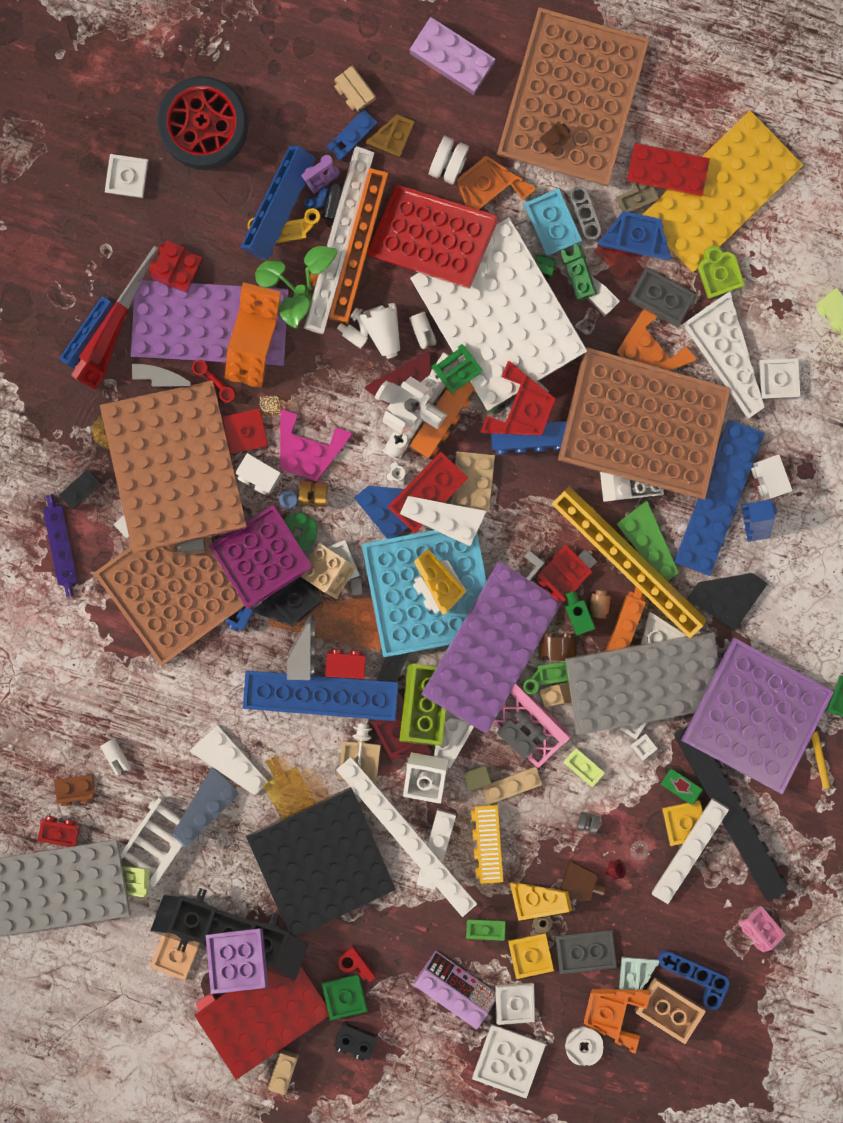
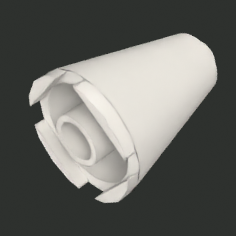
[359,303,400,358]

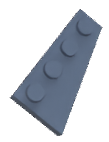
[172,767,239,848]

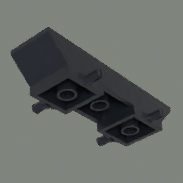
[150,888,308,981]

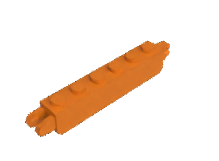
[605,587,646,651]

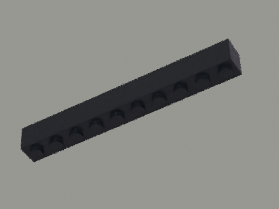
[672,723,788,902]

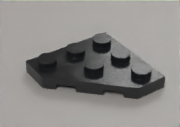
[687,573,767,631]

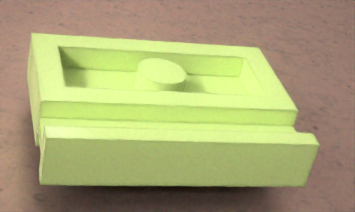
[122,864,150,897]

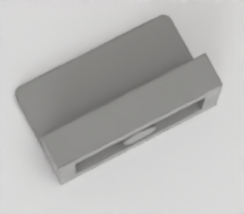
[523,550,544,581]

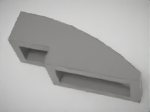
[132,364,192,388]

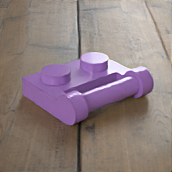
[301,155,340,194]

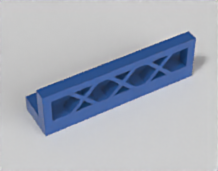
[59,296,114,369]

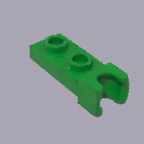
[561,244,597,301]

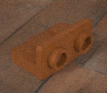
[54,774,96,806]

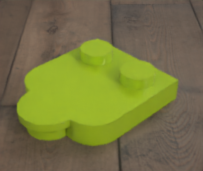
[698,246,745,298]

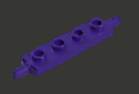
[43,494,77,597]

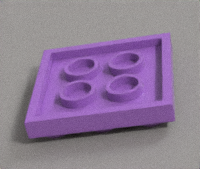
[206,929,268,994]

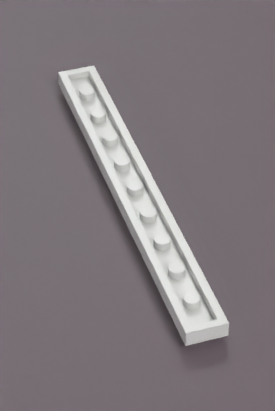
[304,146,374,334]
[336,757,477,917]

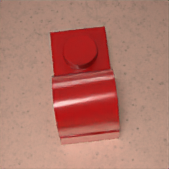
[339,945,376,983]

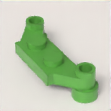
[523,661,569,694]

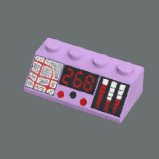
[414,951,496,1029]

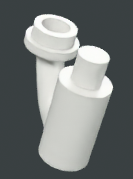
[337,308,368,349]

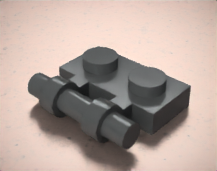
[497,710,547,759]

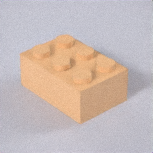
[634,977,706,1044]

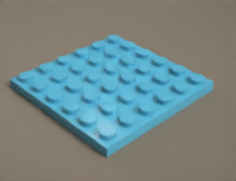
[362,530,487,657]

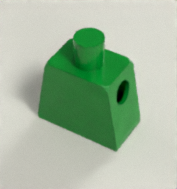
[565,591,595,636]

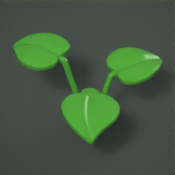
[255,246,338,329]

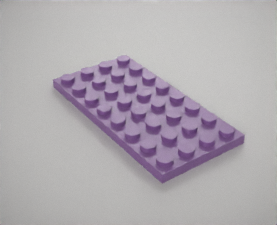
[131,280,289,366]
[421,562,562,734]

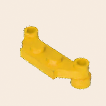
[248,208,320,244]

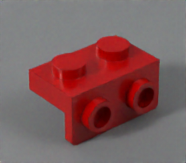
[537,559,580,603]
[37,815,80,847]

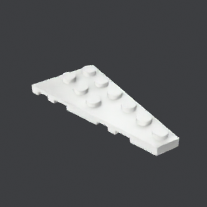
[682,291,764,419]

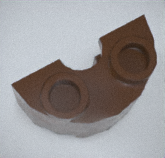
[538,633,577,661]

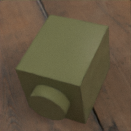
[463,764,494,791]

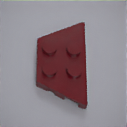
[364,352,431,406]
[373,690,432,758]

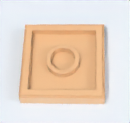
[150,936,199,981]

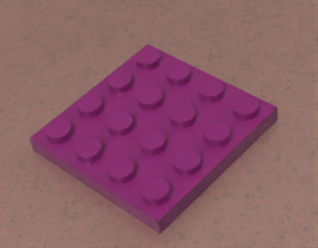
[209,505,313,610]

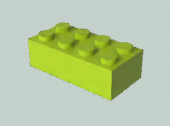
[399,664,446,746]

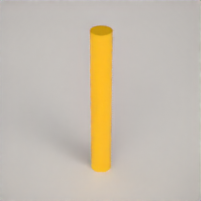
[811,731,830,789]

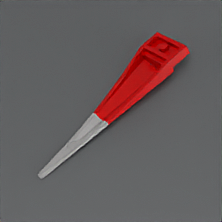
[71,246,158,390]

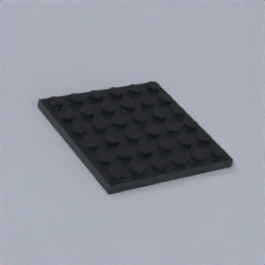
[245,787,396,937]

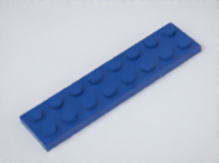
[674,419,765,576]
[243,671,399,721]

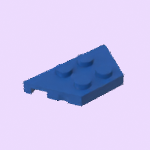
[597,211,671,261]

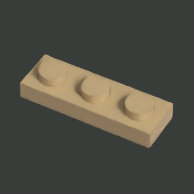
[482,766,542,804]

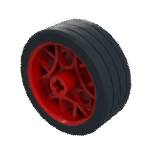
[157,76,248,170]

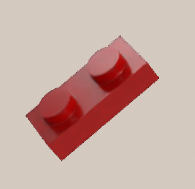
[552,544,592,585]

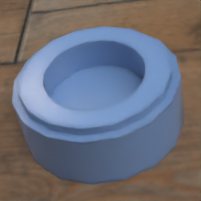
[279,490,298,509]

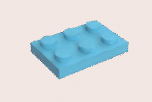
[523,188,582,257]

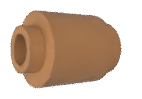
[590,590,611,618]

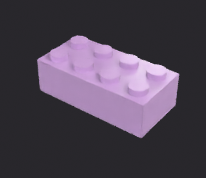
[410,17,495,95]

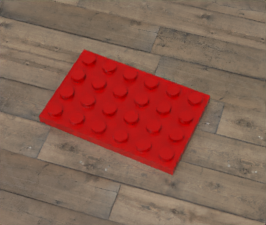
[367,185,499,289]
[194,967,329,1080]

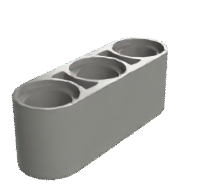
[570,186,601,242]

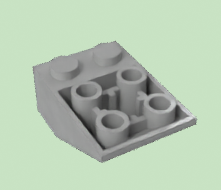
[287,614,316,680]

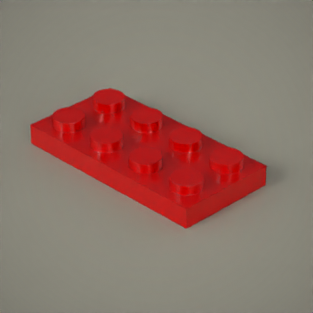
[626,143,710,197]
[388,451,468,533]

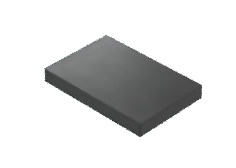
[628,267,696,328]
[555,929,617,974]

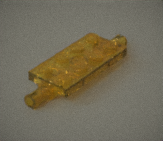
[263,756,317,819]

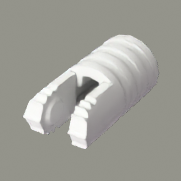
[409,312,437,349]
[100,738,131,776]

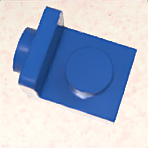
[225,607,254,632]

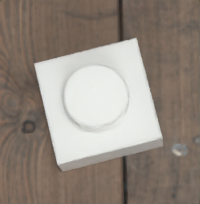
[630,734,657,761]

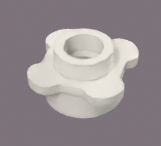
[387,463,409,484]

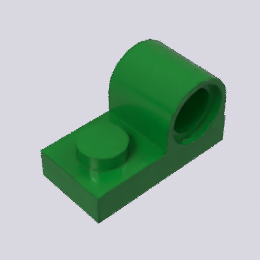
[535,254,556,282]

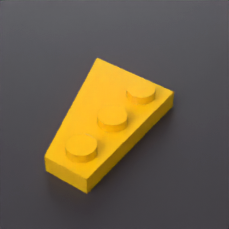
[414,549,467,615]
[510,882,572,921]

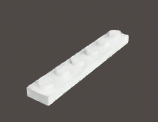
[652,798,729,904]

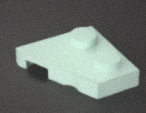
[619,956,659,990]

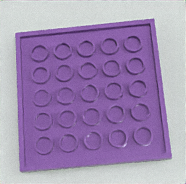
[681,638,834,794]

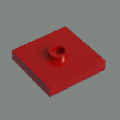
[222,408,268,454]

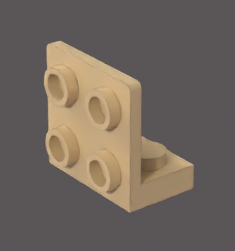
[301,543,357,599]

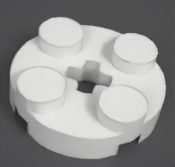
[565,1026,604,1066]

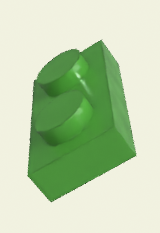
[466,919,505,941]

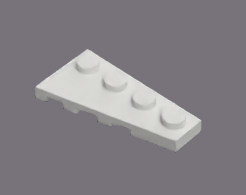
[400,496,486,547]
[189,725,269,795]

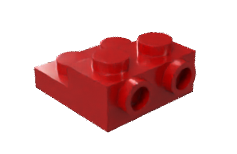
[149,241,203,293]

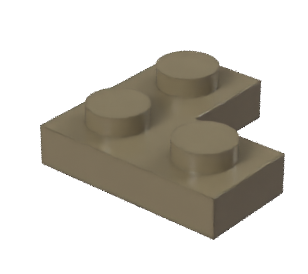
[616,171,659,212]

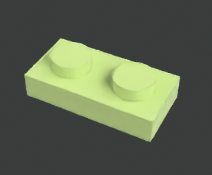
[563,747,605,787]

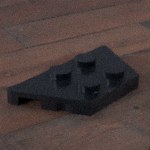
[254,576,322,627]

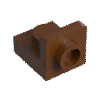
[539,121,571,154]

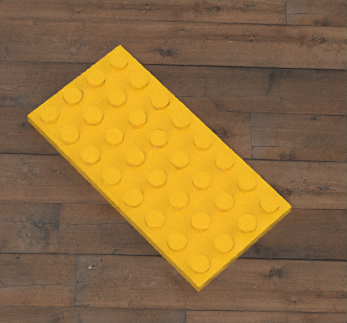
[643,111,803,273]

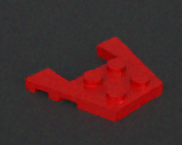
[481,361,556,436]

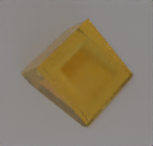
[259,395,280,416]

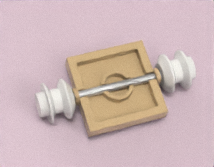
[338,723,380,801]

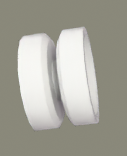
[428,135,469,185]

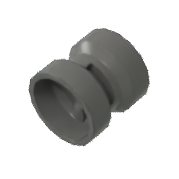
[577,811,600,835]

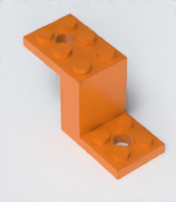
[225,282,281,388]

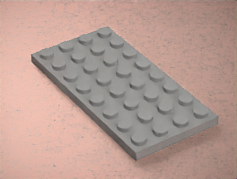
[565,631,719,735]
[0,839,131,936]

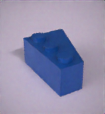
[741,499,777,542]

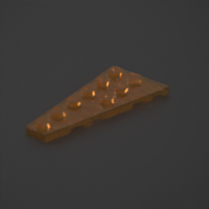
[269,597,382,651]

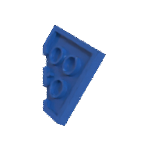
[354,485,408,539]

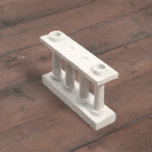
[120,796,182,887]

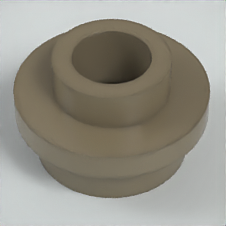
[533,916,552,933]

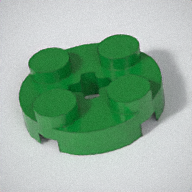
[284,513,317,551]

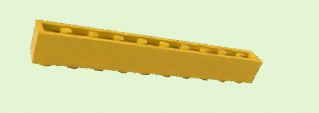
[552,486,707,638]

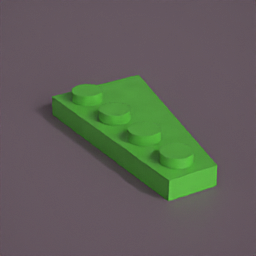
[617,500,679,581]

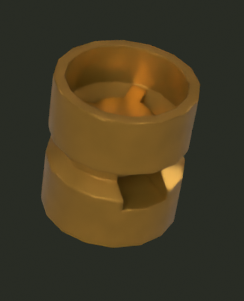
[299,481,328,507]

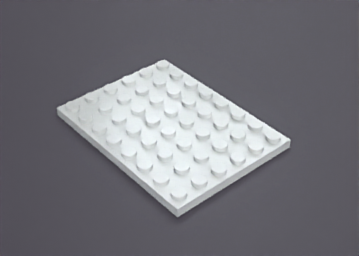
[410,217,588,411]

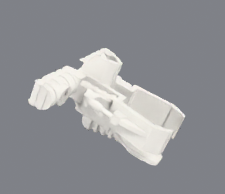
[375,352,460,460]

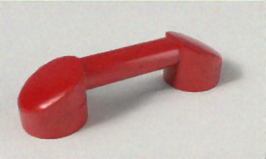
[192,360,236,402]

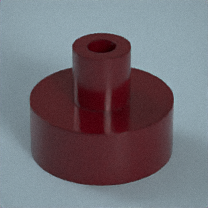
[605,859,626,880]

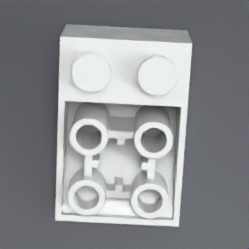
[600,472,664,502]

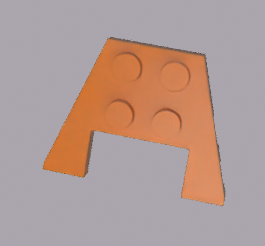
[456,156,536,210]
[616,309,697,371]
[584,989,651,1054]

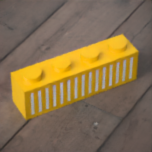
[471,803,503,884]

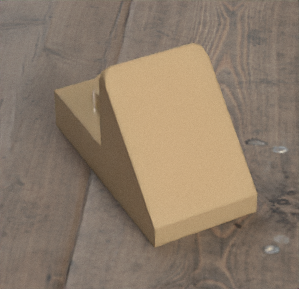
[539,681,571,708]

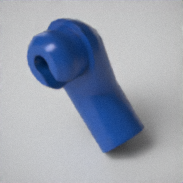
[304,187,330,209]

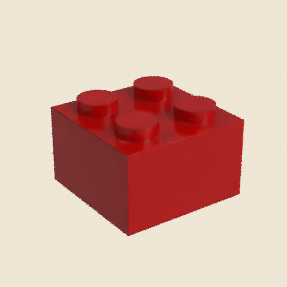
[325,648,366,679]

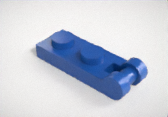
[326,109,378,161]

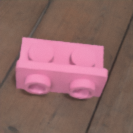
[739,906,786,952]

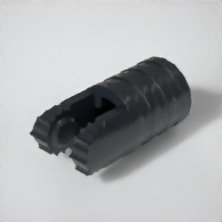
[322,184,343,220]

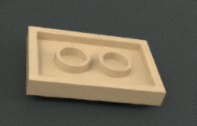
[451,451,495,513]

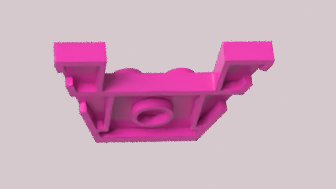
[280,409,352,482]

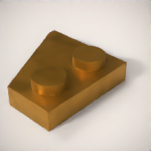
[366,114,415,158]

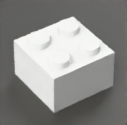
[236,453,282,495]
[751,454,792,500]
[403,752,449,804]

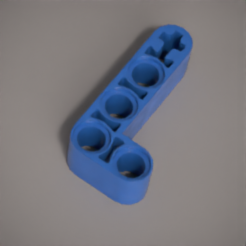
[657,949,729,1010]

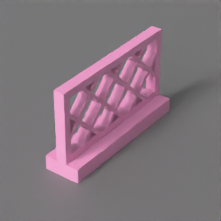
[493,681,571,768]

